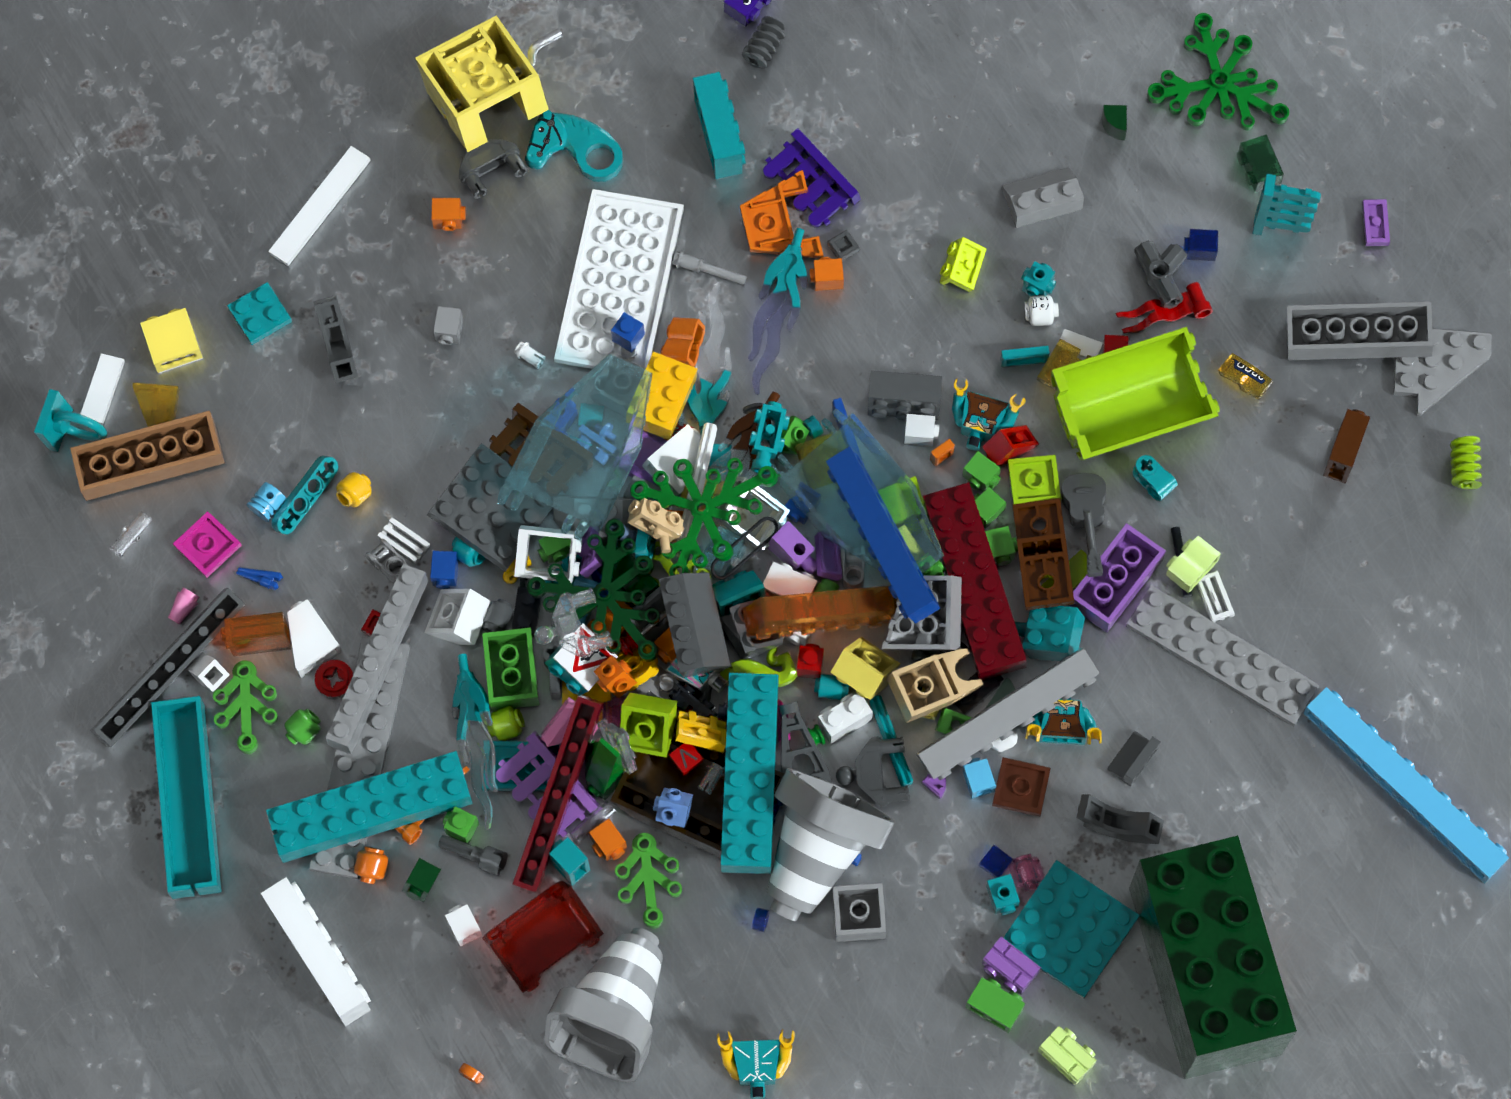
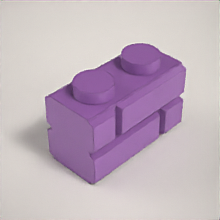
[982,937,1041,994]

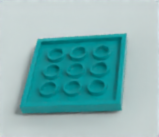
[1003,860,1140,998]

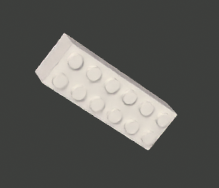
[261,877,371,1027]

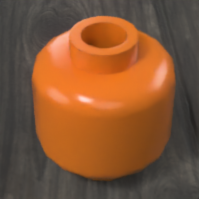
[354,846,388,884]

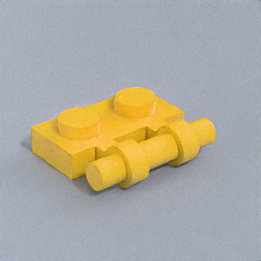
[676,710,727,752]

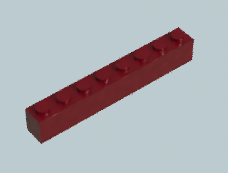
[513,695,604,893]

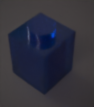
[1183,229,1218,261]

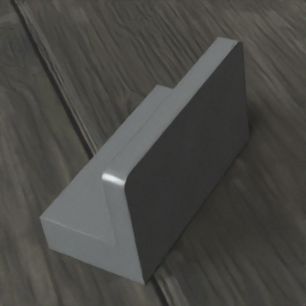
[1107,731,1161,786]

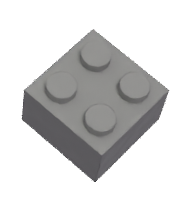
[832,883,886,942]

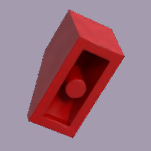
[982,425,1039,465]

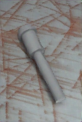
[672,250,747,285]

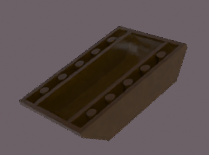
[610,724,784,858]

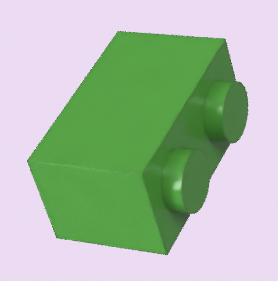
[966,977,1025,1033]

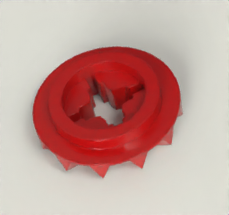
[315,660,353,698]

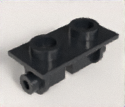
[669,683,718,717]

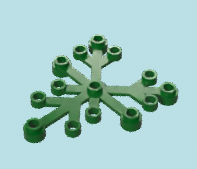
[1147,13,1290,131]
[630,458,778,576]

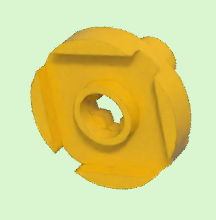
[617,646,659,691]

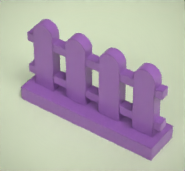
[496,731,600,838]

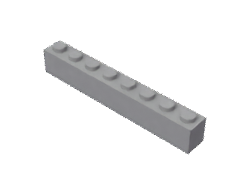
[326,564,428,754]
[916,648,1100,780]

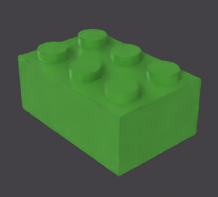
[482,627,540,711]

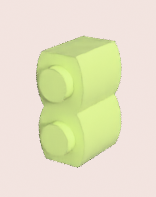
[1166,536,1221,593]

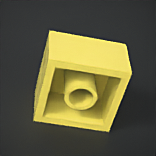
[830,636,901,700]

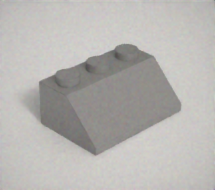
[1002,167,1084,228]

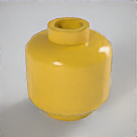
[336,472,372,508]

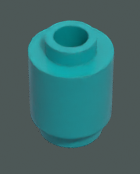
[814,673,849,700]

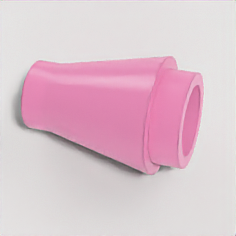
[168,587,200,625]

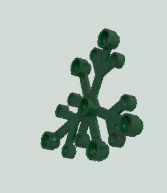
[527,519,660,662]

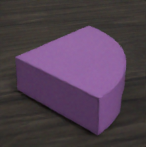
[922,774,946,799]

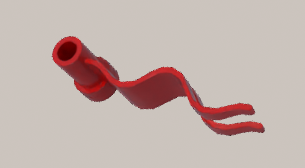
[1115,282,1213,334]

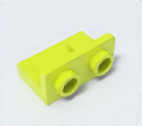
[939,237,986,292]

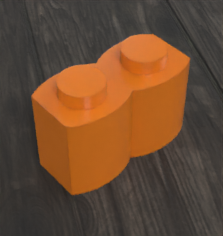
[661,317,705,367]

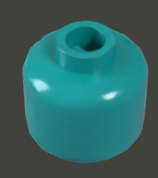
[452,537,486,567]

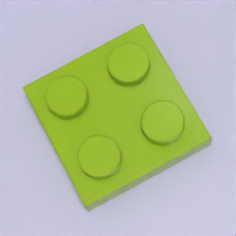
[1007,455,1061,504]

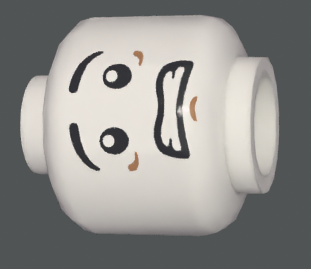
[1024,295,1059,326]

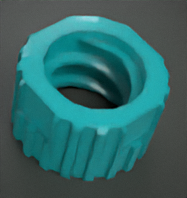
[803,415,824,439]

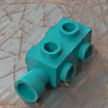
[749,401,790,475]

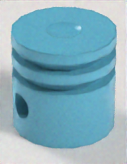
[246,482,286,522]

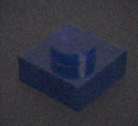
[979,845,1014,878]

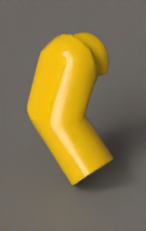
[503,555,532,584]

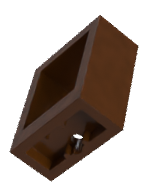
[1323,409,1370,484]

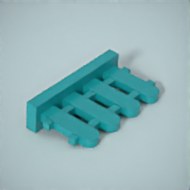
[1252,174,1321,235]

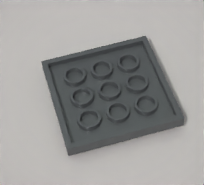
[427,443,554,572]

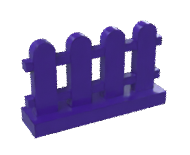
[763,128,861,227]

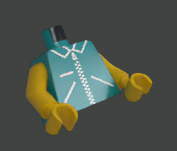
[716,1029,795,1099]

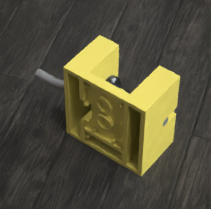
[415,15,563,152]

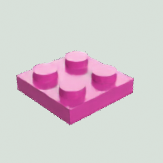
[173,511,242,578]

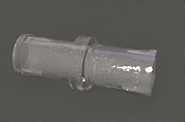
[110,511,152,557]
[569,800,616,844]

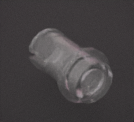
[697,762,725,795]

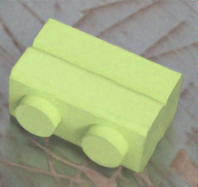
[1038,1026,1097,1085]

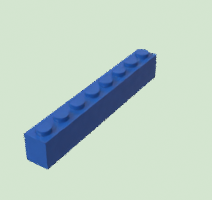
[826,446,941,624]

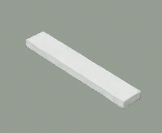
[268,146,371,266]

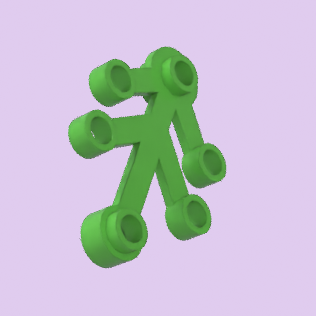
[213,660,278,754]
[615,833,682,929]

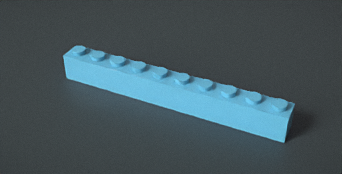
[1303,687,1509,884]

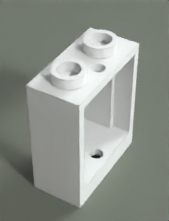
[715,476,790,550]
[514,525,582,583]

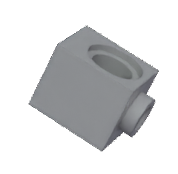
[433,306,463,345]

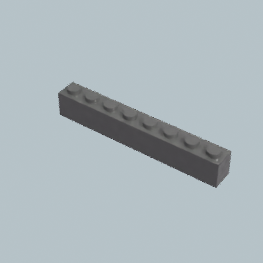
[90,588,245,747]

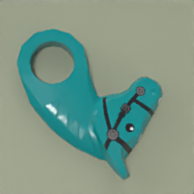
[525,110,623,182]

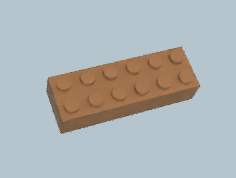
[70,410,225,501]

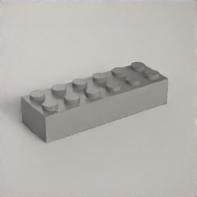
[1287,301,1433,360]

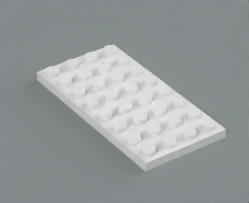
[554,189,684,371]

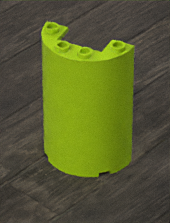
[1051,327,1220,460]

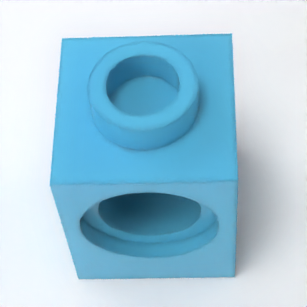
[962,758,996,799]

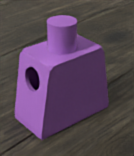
[767,521,817,575]

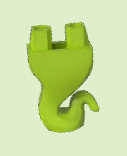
[720,647,797,687]

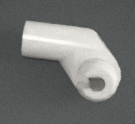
[991,731,1018,752]

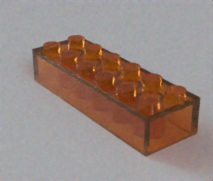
[743,586,897,640]

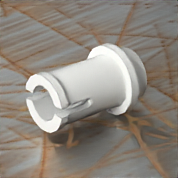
[514,341,546,369]

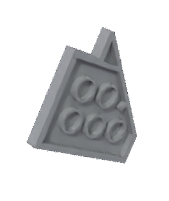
[1393,329,1492,416]

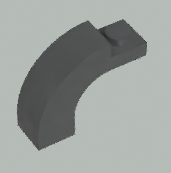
[313,296,358,383]
[1076,794,1164,844]

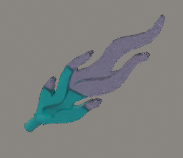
[748,228,808,395]

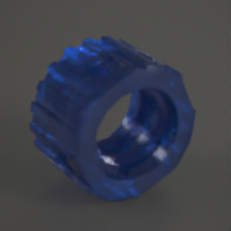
[752,908,770,932]

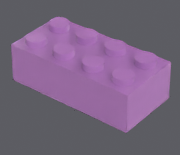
[1068,523,1166,633]

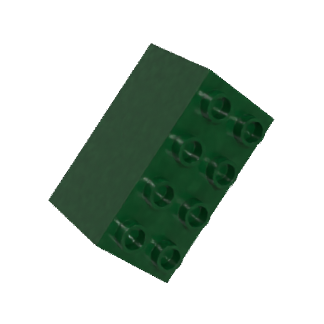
[1129,835,1297,1079]

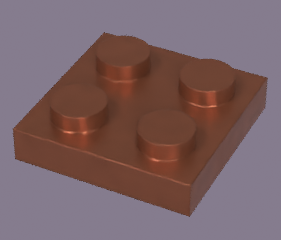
[992,757,1051,817]

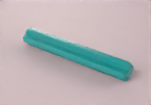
[869,695,913,786]

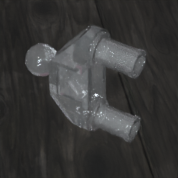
[534,588,613,658]

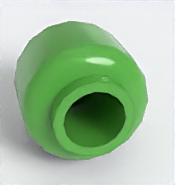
[284,708,321,745]

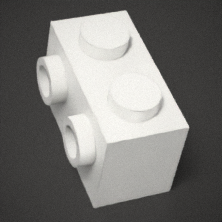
[818,693,873,744]

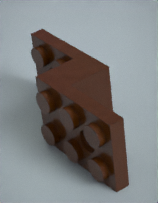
[1012,498,1075,610]

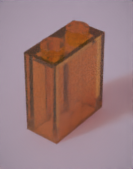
[221,612,291,656]

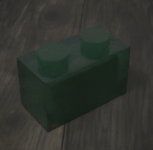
[1237,134,1284,192]

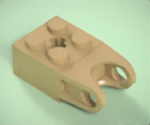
[887,648,983,723]

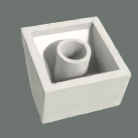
[424,589,491,645]

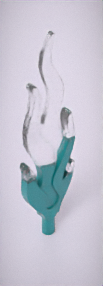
[687,282,732,435]
[452,654,498,830]

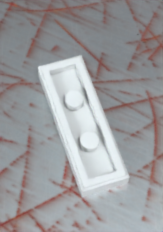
[80,353,125,425]

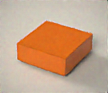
[930,439,955,466]

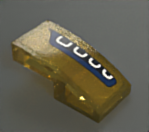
[1218,353,1273,399]

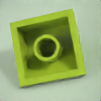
[619,692,677,757]

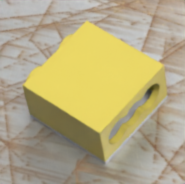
[140,308,203,374]

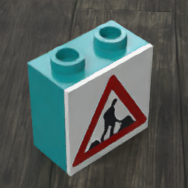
[544,623,618,696]

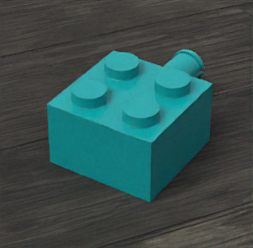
[1014,606,1085,661]

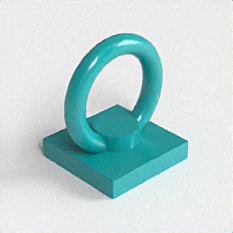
[34,389,108,452]

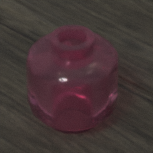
[1009,853,1044,892]

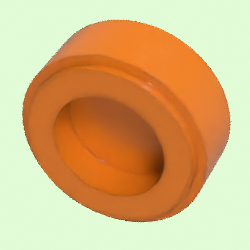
[458,1063,484,1085]

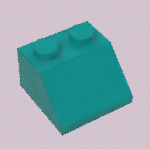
[712,570,765,616]

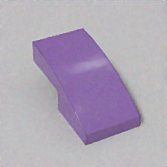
[577,524,602,578]

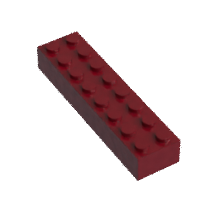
[923,482,1027,681]

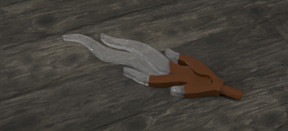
[699,391,780,525]

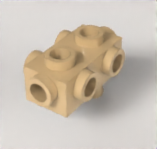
[627,498,684,553]

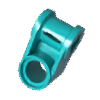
[1132,455,1178,502]

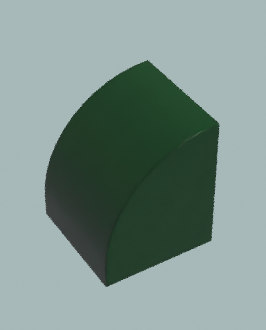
[1102,105,1127,141]

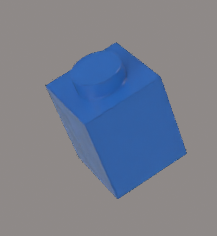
[611,312,645,353]
[430,551,459,589]

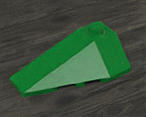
[585,738,624,801]

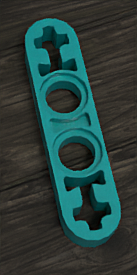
[271,455,338,534]

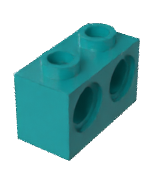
[549,837,590,886]

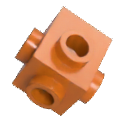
[594,655,637,698]

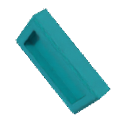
[1000,346,1050,367]

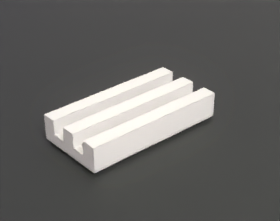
[377,517,430,564]
[1196,570,1235,622]

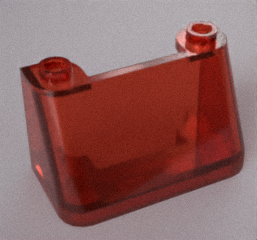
[482,881,604,993]

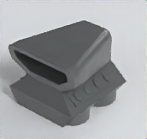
[719,598,785,659]

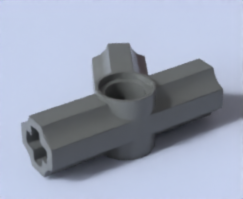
[1134,240,1187,309]

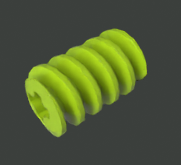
[1450,436,1482,489]

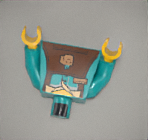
[952,378,1026,451]
[1025,697,1102,745]

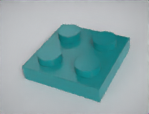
[227,282,292,345]

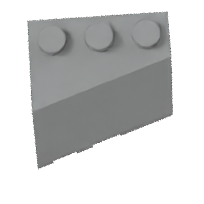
[881,576,962,651]

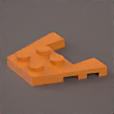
[740,170,824,259]

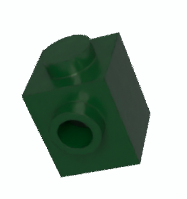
[402,858,441,902]

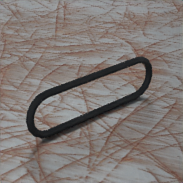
[711,517,778,580]

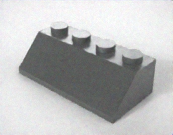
[659,573,731,678]

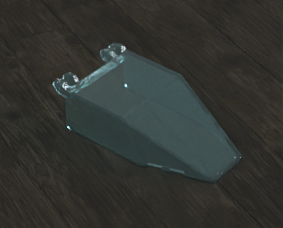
[497,354,652,540]
[771,409,944,574]

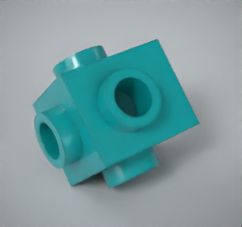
[1021,261,1057,296]

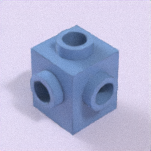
[653,788,693,828]

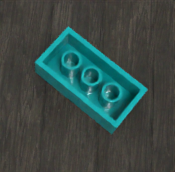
[693,72,746,179]

